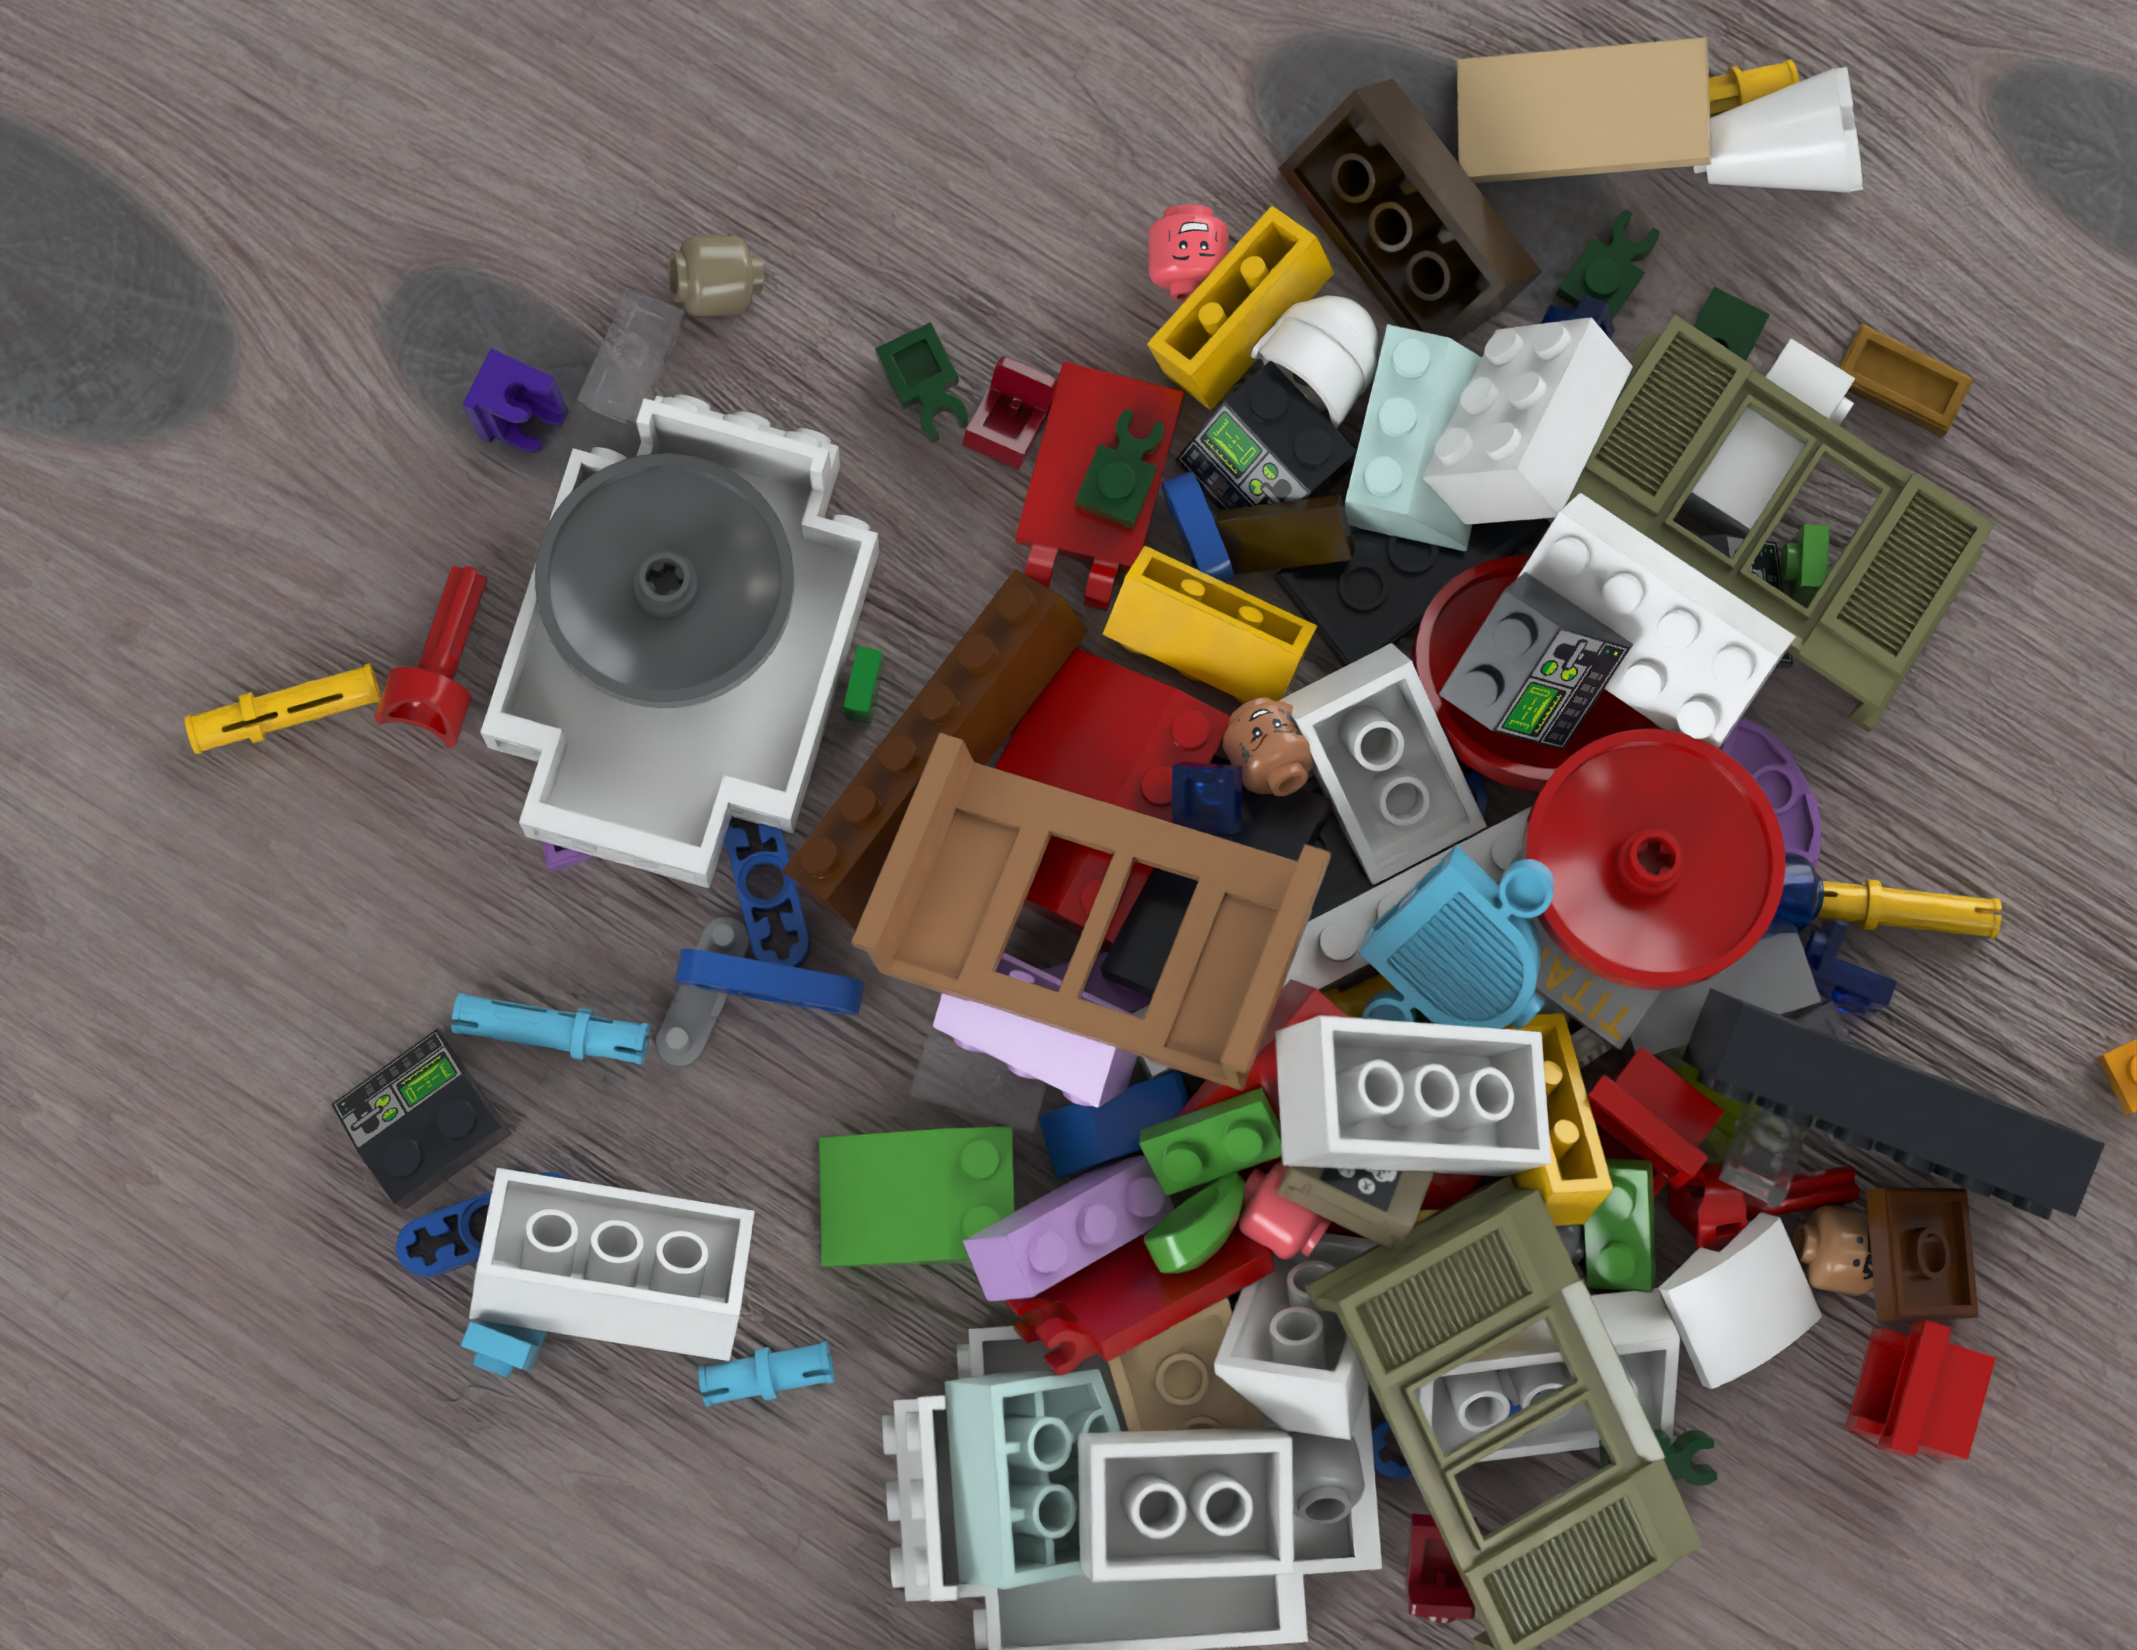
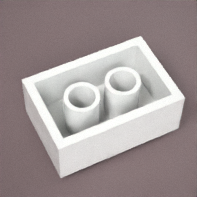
[1422,317,1633,525]
[1078,1427,1294,1582]

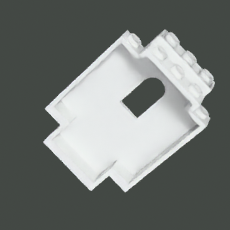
[480,395,879,889]
[882,1311,1382,1650]

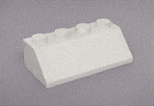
[469,1168,755,1361]
[1414,1288,1680,1462]

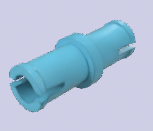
[698,1341,835,1407]

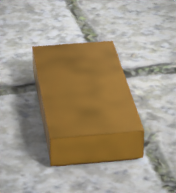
[1838,323,1974,438]

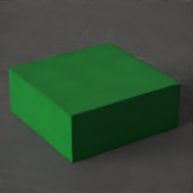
[843,646,885,724]

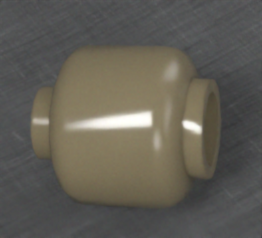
[668,234,764,317]

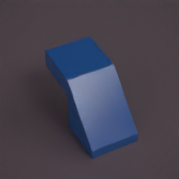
[1038,1071,1189,1178]

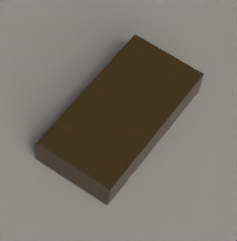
[1215,494,1355,575]

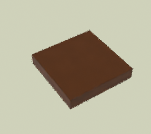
[1866,1188,1978,1321]

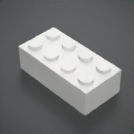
[1517,493,1796,748]
[1275,1016,1551,1176]

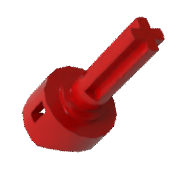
[374,565,488,748]
[1667,1161,1859,1251]

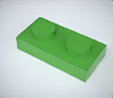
[1139,1087,1283,1196]
[1584,1158,1657,1292]

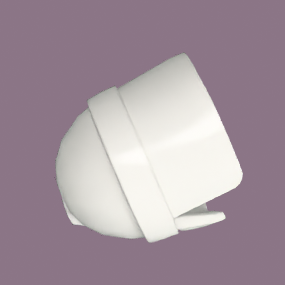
[1250,295,1379,429]

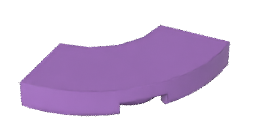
[1719,716,1821,872]

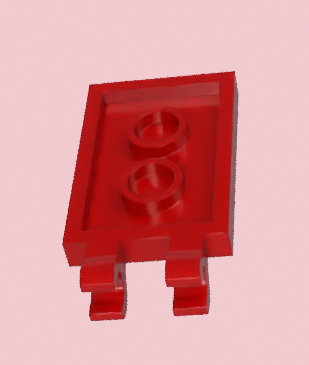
[1015,361,1184,611]
[1005,1203,1276,1375]

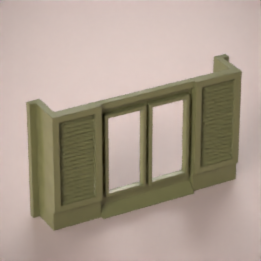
[1545,315,1995,733]
[1305,1175,1703,1650]

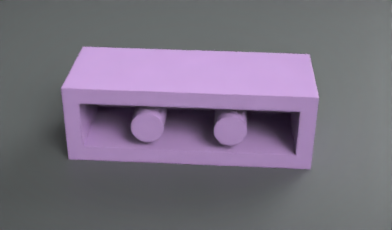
[932,952,1144,1108]
[963,1155,1175,1301]

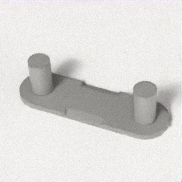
[656,917,750,1067]

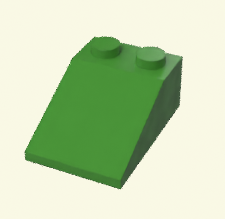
[819,1127,1014,1268]

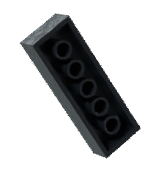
[1682,988,2105,1220]

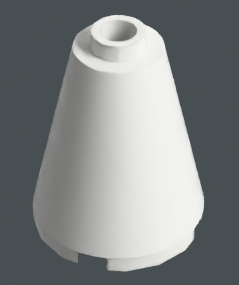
[1693,67,1863,193]

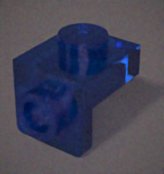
[1804,918,1897,1017]

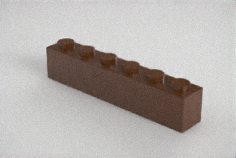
[782,569,1088,930]

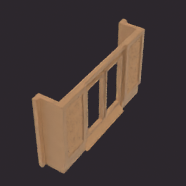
[851,733,1331,1091]

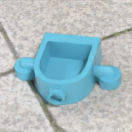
[1358,845,1555,1030]

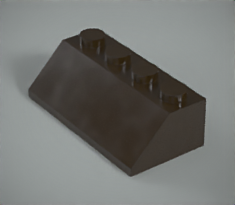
[1278,78,1542,342]

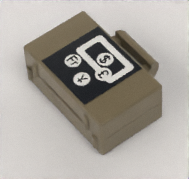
[1277,1165,1434,1251]

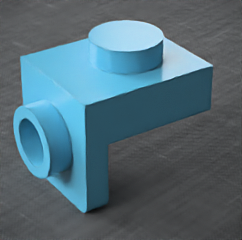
[460,1321,547,1378]

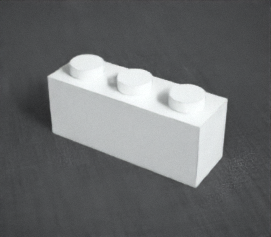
[1682,338,1855,537]

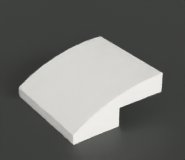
[1659,1212,1822,1389]

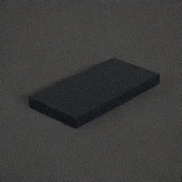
[1274,518,1550,667]
[1100,755,1332,998]

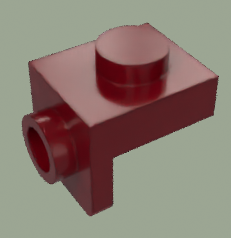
[962,356,1058,470]
[1405,1513,1479,1623]

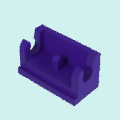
[462,348,569,452]

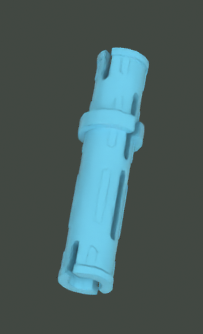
[451,993,650,1065]

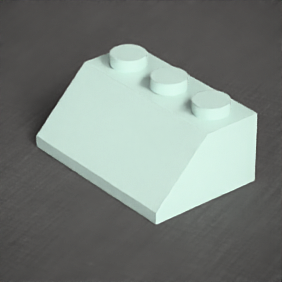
[1344,324,1482,552]

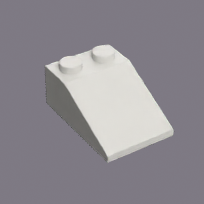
[1279,643,1487,885]

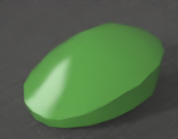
[1144,1172,1245,1273]

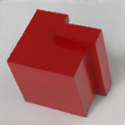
[1586,1046,1725,1198]
[1845,1320,1996,1461]

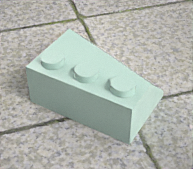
[944,1368,1121,1589]

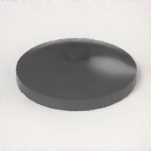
[535,453,794,708]

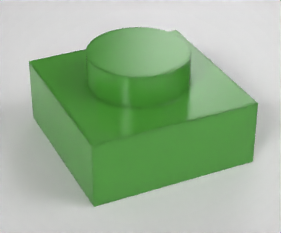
[1781,524,1830,601]

